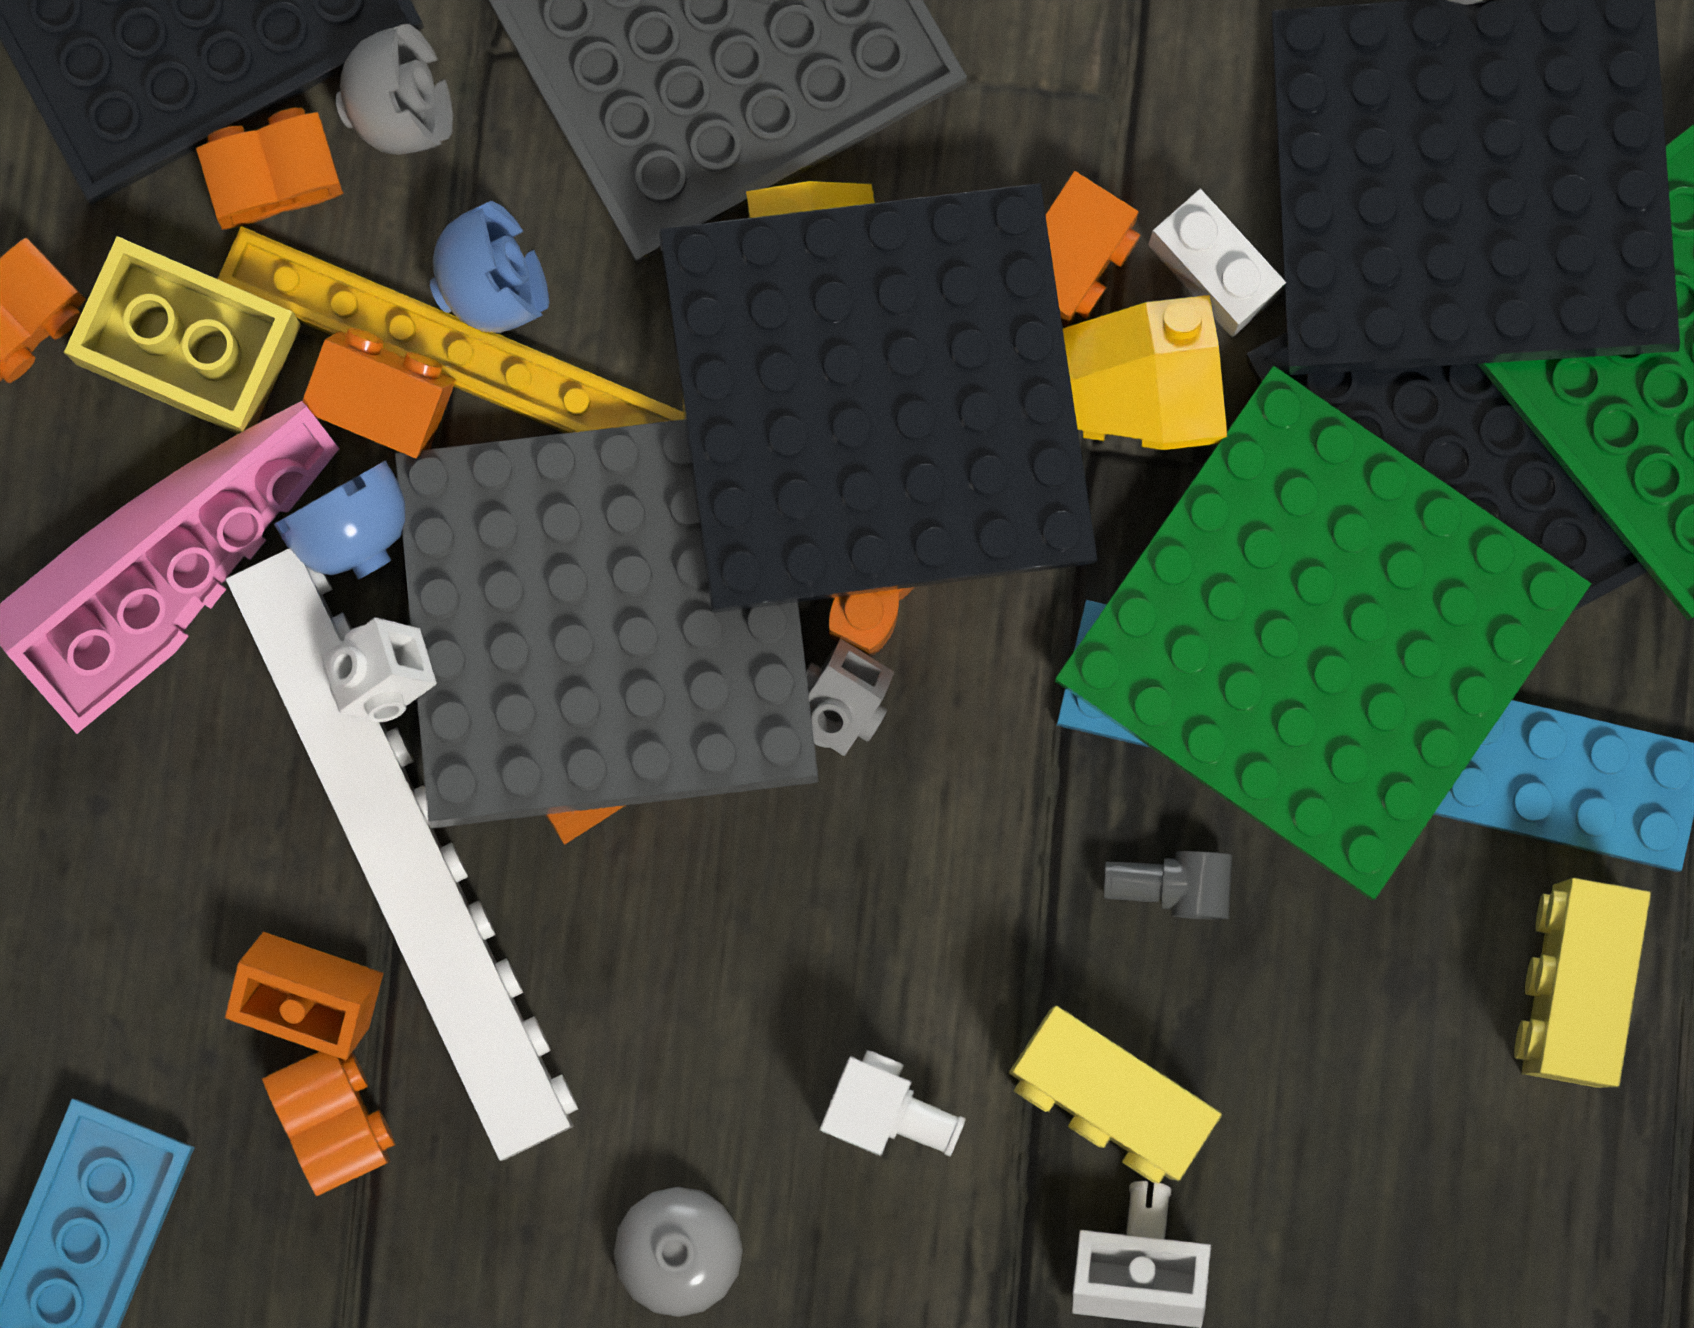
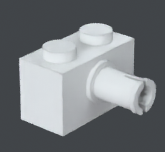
[820,1050,966,1156]
[1072,1181,1211,1328]

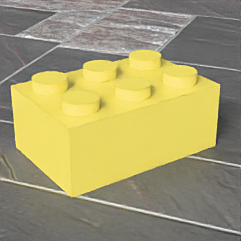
[64,236,301,434]
[1514,878,1651,1088]
[1009,1006,1222,1184]

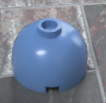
[430,201,549,333]
[274,460,405,579]

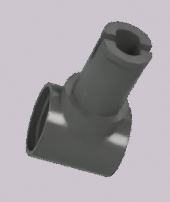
[1104,851,1232,920]

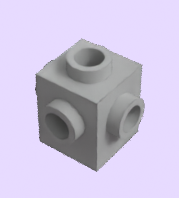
[806,638,895,756]

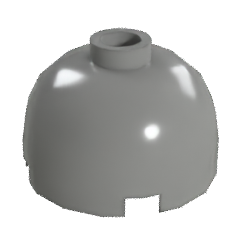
[336,24,453,155]
[613,1187,743,1317]

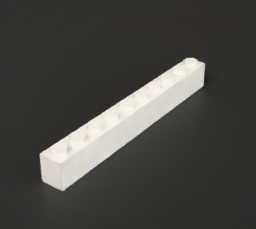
[226,548,578,1161]

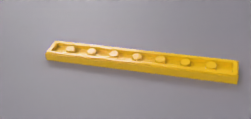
[218,227,685,433]

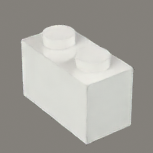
[1148,188,1286,338]

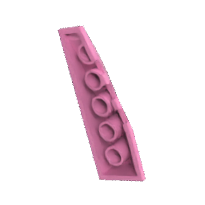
[0,401,339,734]

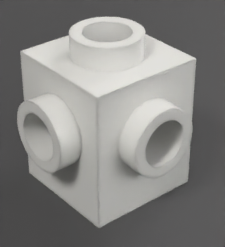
[322,618,437,722]

